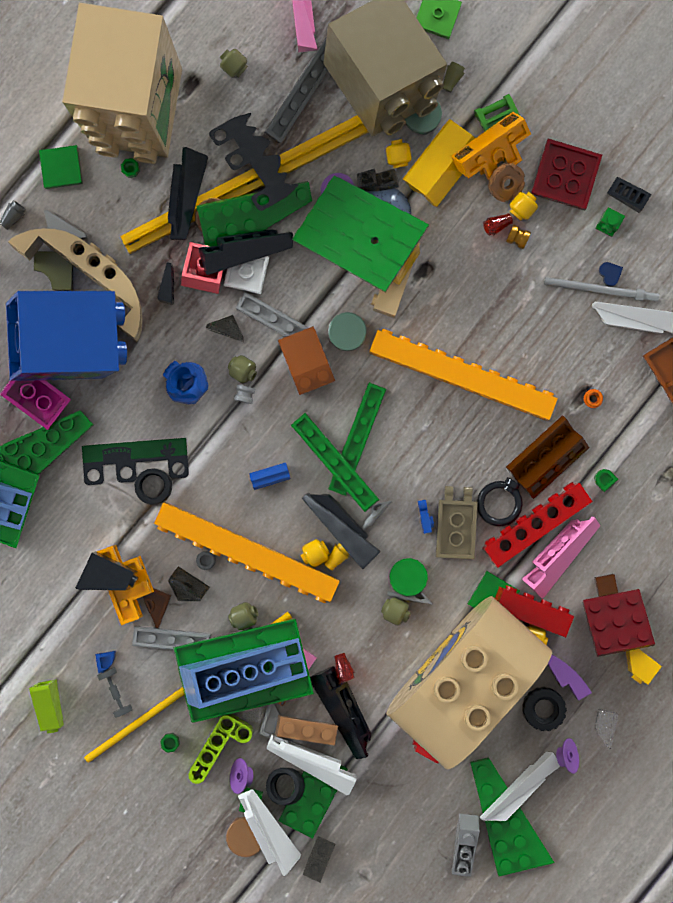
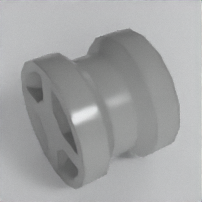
[234,385,255,404]

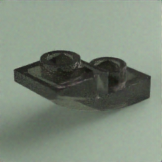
[357,168,399,191]
[303,836,336,883]

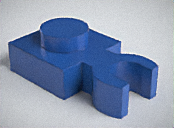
[418,500,434,534]

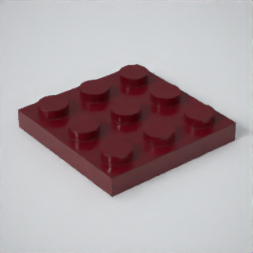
[531,138,602,211]
[582,589,655,657]

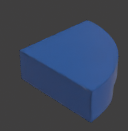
[95,651,116,673]

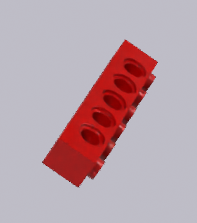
[483,482,593,568]

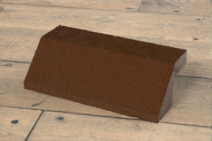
[506,415,590,499]

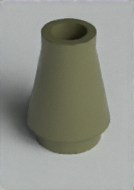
[443,62,465,92]

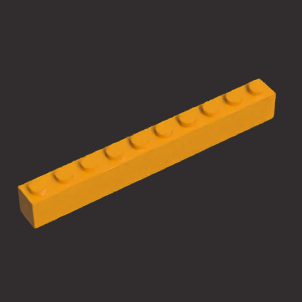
[369,329,558,421]
[154,502,340,603]

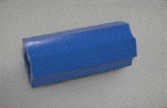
[249,462,291,490]

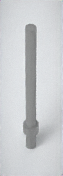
[544,277,659,301]

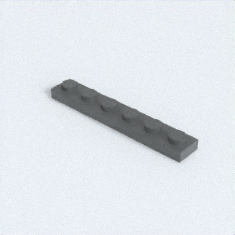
[264,37,328,144]

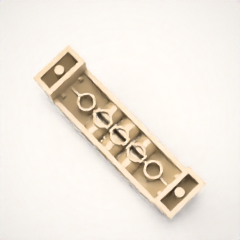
[8,228,143,342]

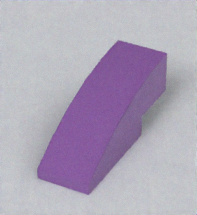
[547,654,592,700]

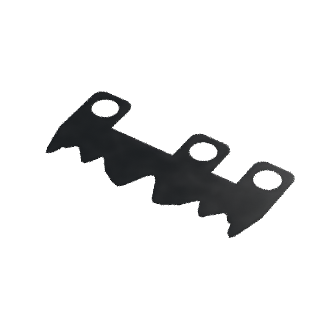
[209,113,299,211]

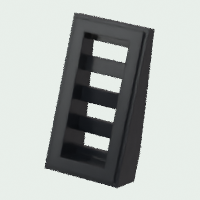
[607,177,652,213]
[157,262,174,305]

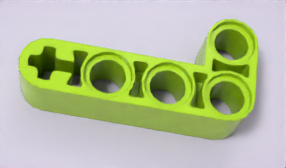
[188,714,253,784]

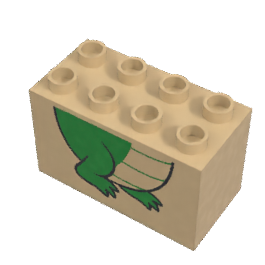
[62,2,182,164]

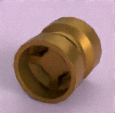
[506,225,531,249]

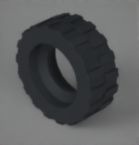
[522,687,567,731]

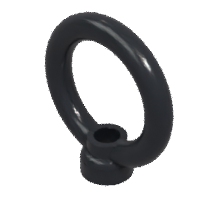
[477,477,523,526]

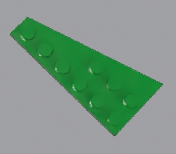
[196,181,312,246]
[0,410,94,474]
[470,757,554,877]

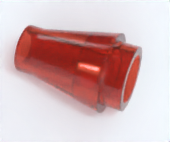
[483,213,513,236]
[334,653,355,683]

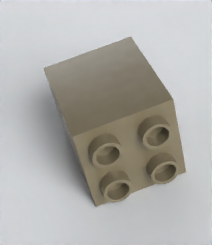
[323,0,447,137]

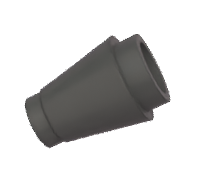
[0,200,26,230]

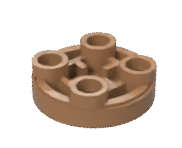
[226,817,261,857]

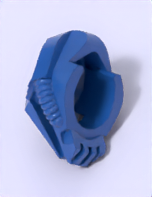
[163,361,208,404]

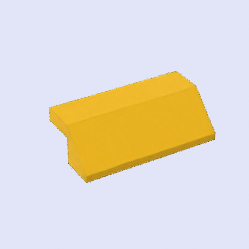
[403,119,475,207]

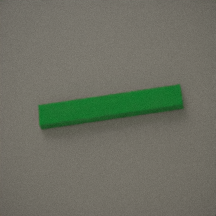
[328,382,386,496]
[291,413,380,512]

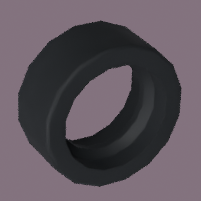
[134,468,172,505]
[266,768,305,805]

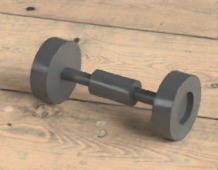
[97,667,133,718]

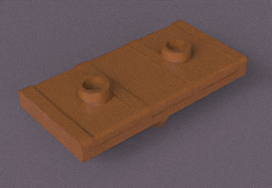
[643,337,673,404]

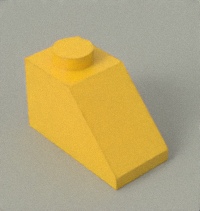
[626,649,662,685]

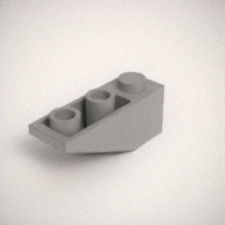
[452,814,480,877]

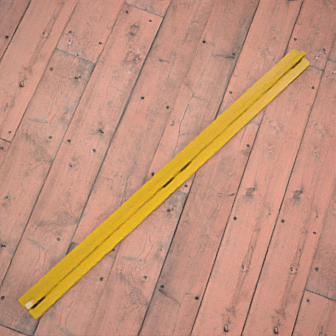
[120,115,369,254]

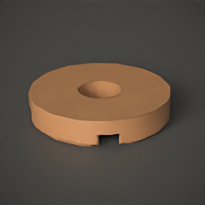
[488,163,525,202]

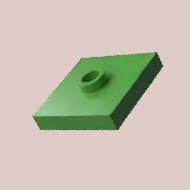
[416,0,462,39]

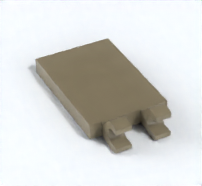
[436,486,478,559]

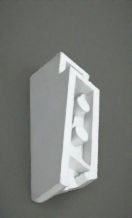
[267,734,357,795]

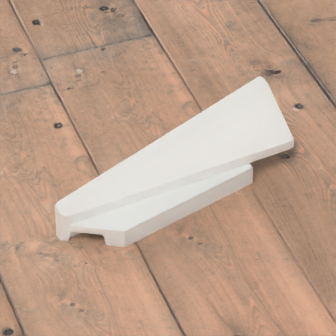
[592,302,673,334]
[479,752,560,821]
[238,790,301,876]

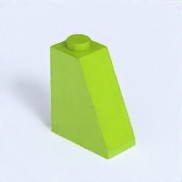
[29,679,64,733]

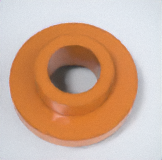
[583,389,603,408]

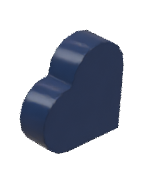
[598,262,623,287]

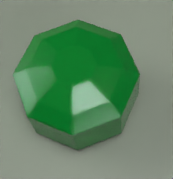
[121,158,140,178]
[160,733,180,753]

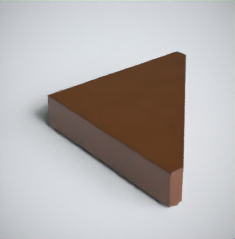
[143,588,172,628]

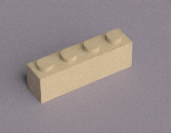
[371,243,420,318]

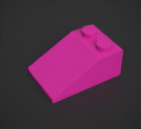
[0,380,71,430]

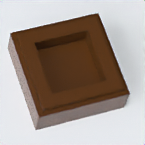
[594,574,618,597]

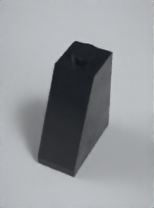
[75,551,138,590]

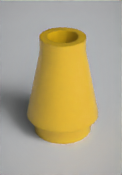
[324,543,350,571]

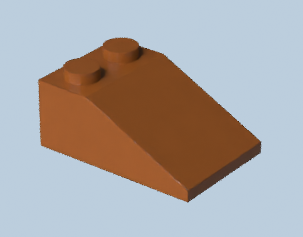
[278,326,335,395]

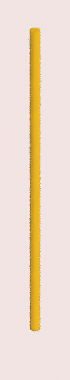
[84,612,292,763]

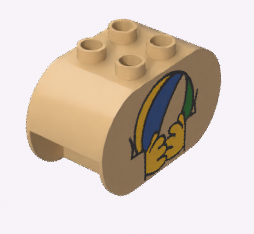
[386,596,552,769]

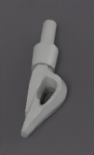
[361,501,392,531]
[387,591,433,605]

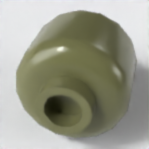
[220,49,248,78]
[228,355,257,384]
[381,597,411,626]
[228,602,259,630]

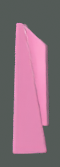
[292,0,317,53]
[522,517,600,599]

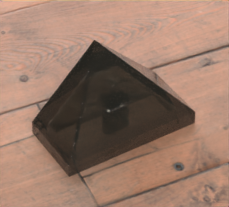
[206,315,245,342]
[168,566,210,601]

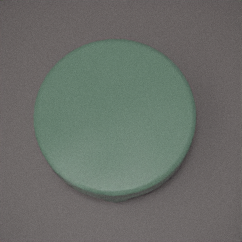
[405,100,442,135]
[328,312,367,351]

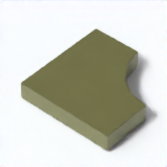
[34,251,73,291]

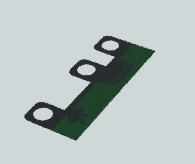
[82,438,189,485]

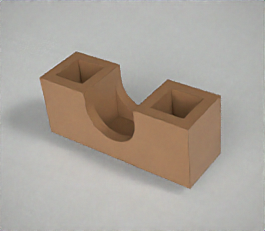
[275,715,338,746]

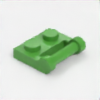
[474,94,520,132]

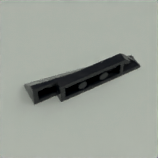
[168,147,208,240]
[199,229,293,275]
[302,493,381,569]
[310,666,371,759]

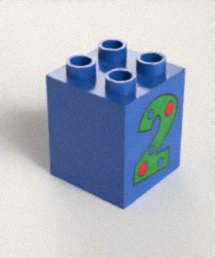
[6,291,127,381]

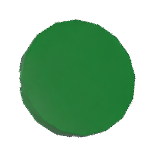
[389,558,428,597]

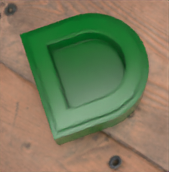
[594,469,619,492]

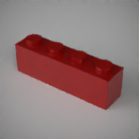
[495,585,574,638]

